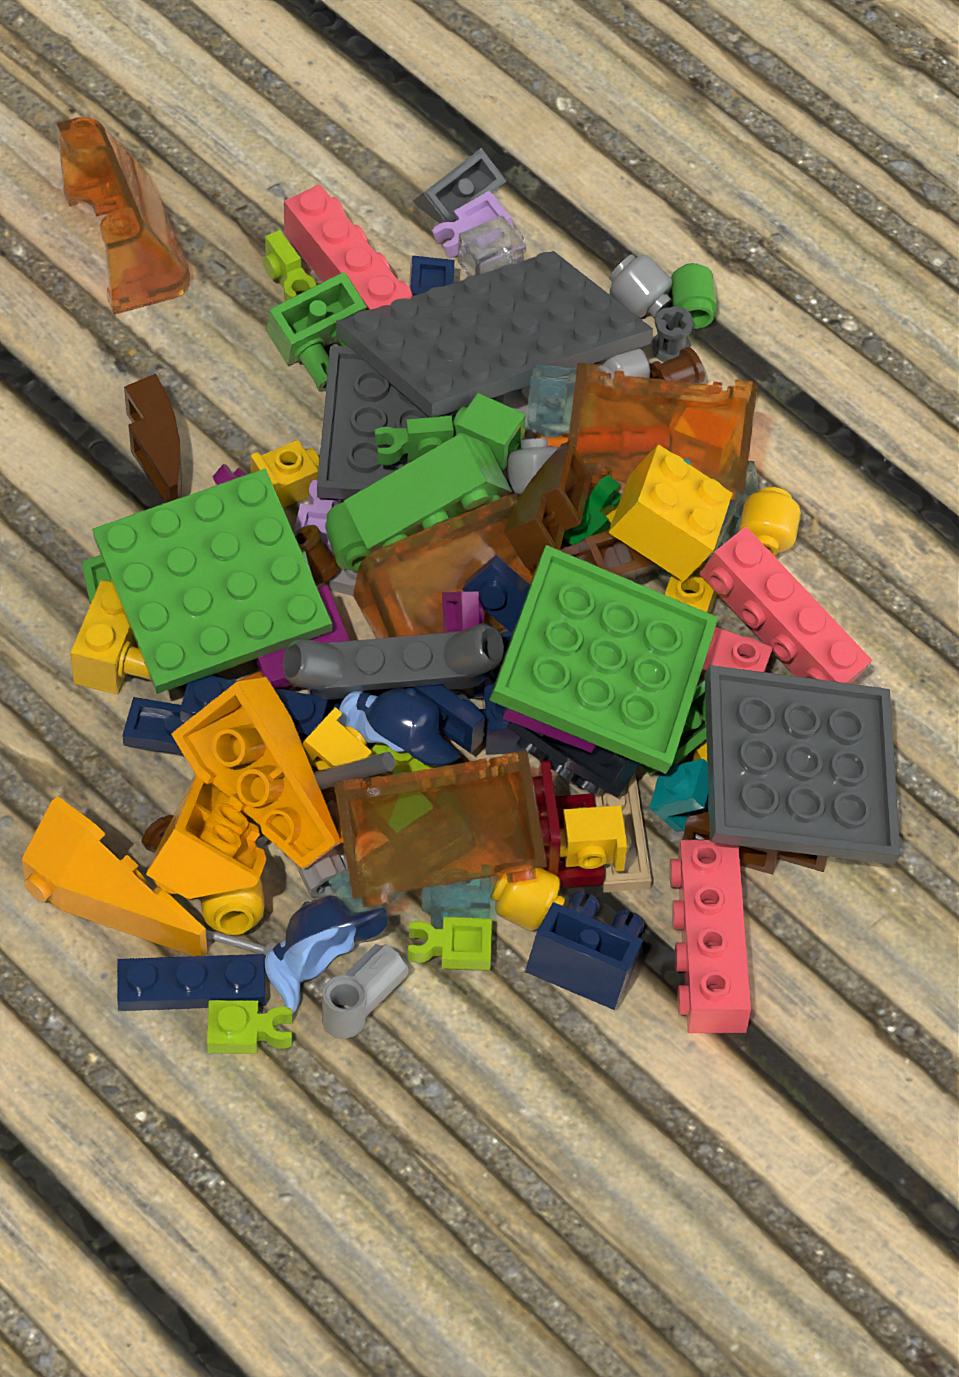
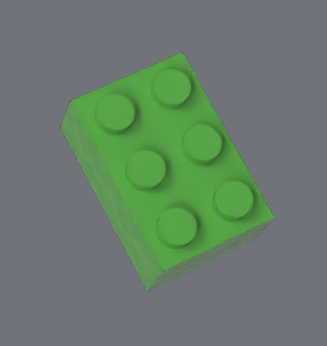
[344,433,512,560]

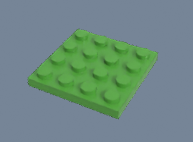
[92,468,332,694]
[489,545,718,774]

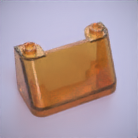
[56,117,190,315]
[568,363,759,502]
[353,494,535,639]
[331,750,547,908]

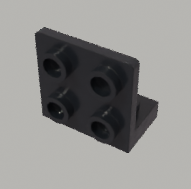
[507,722,640,798]

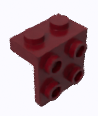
[528,760,605,888]

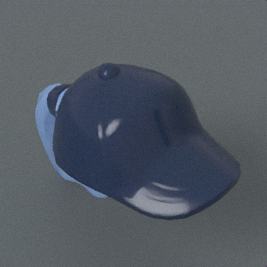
[338,688,460,767]
[264,895,388,1013]

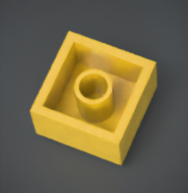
[608,444,732,582]

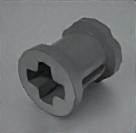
[652,306,694,362]

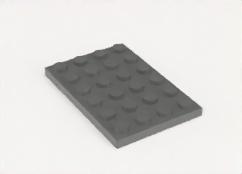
[336,251,653,417]

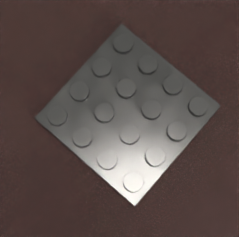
[317,346,504,499]
[704,665,900,864]

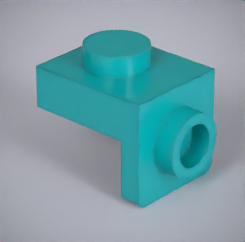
[649,759,708,832]

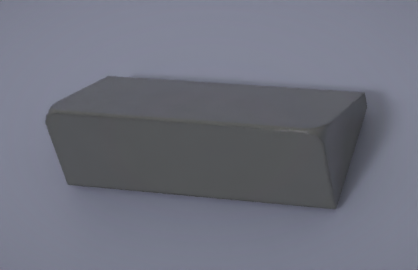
[413,148,507,223]

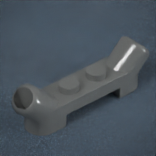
[283,623,505,700]

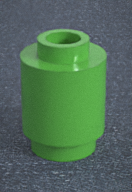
[671,263,717,329]
[325,502,380,571]

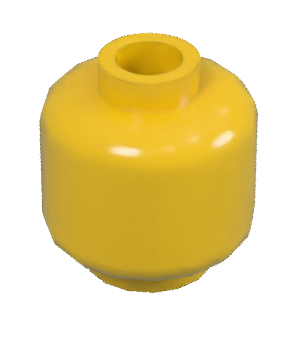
[738,487,801,556]
[490,860,565,931]
[200,879,265,935]

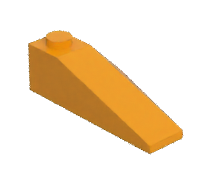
[171,677,341,869]
[146,773,266,899]
[21,796,207,956]

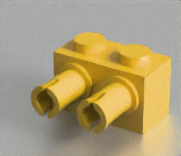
[70,580,151,695]

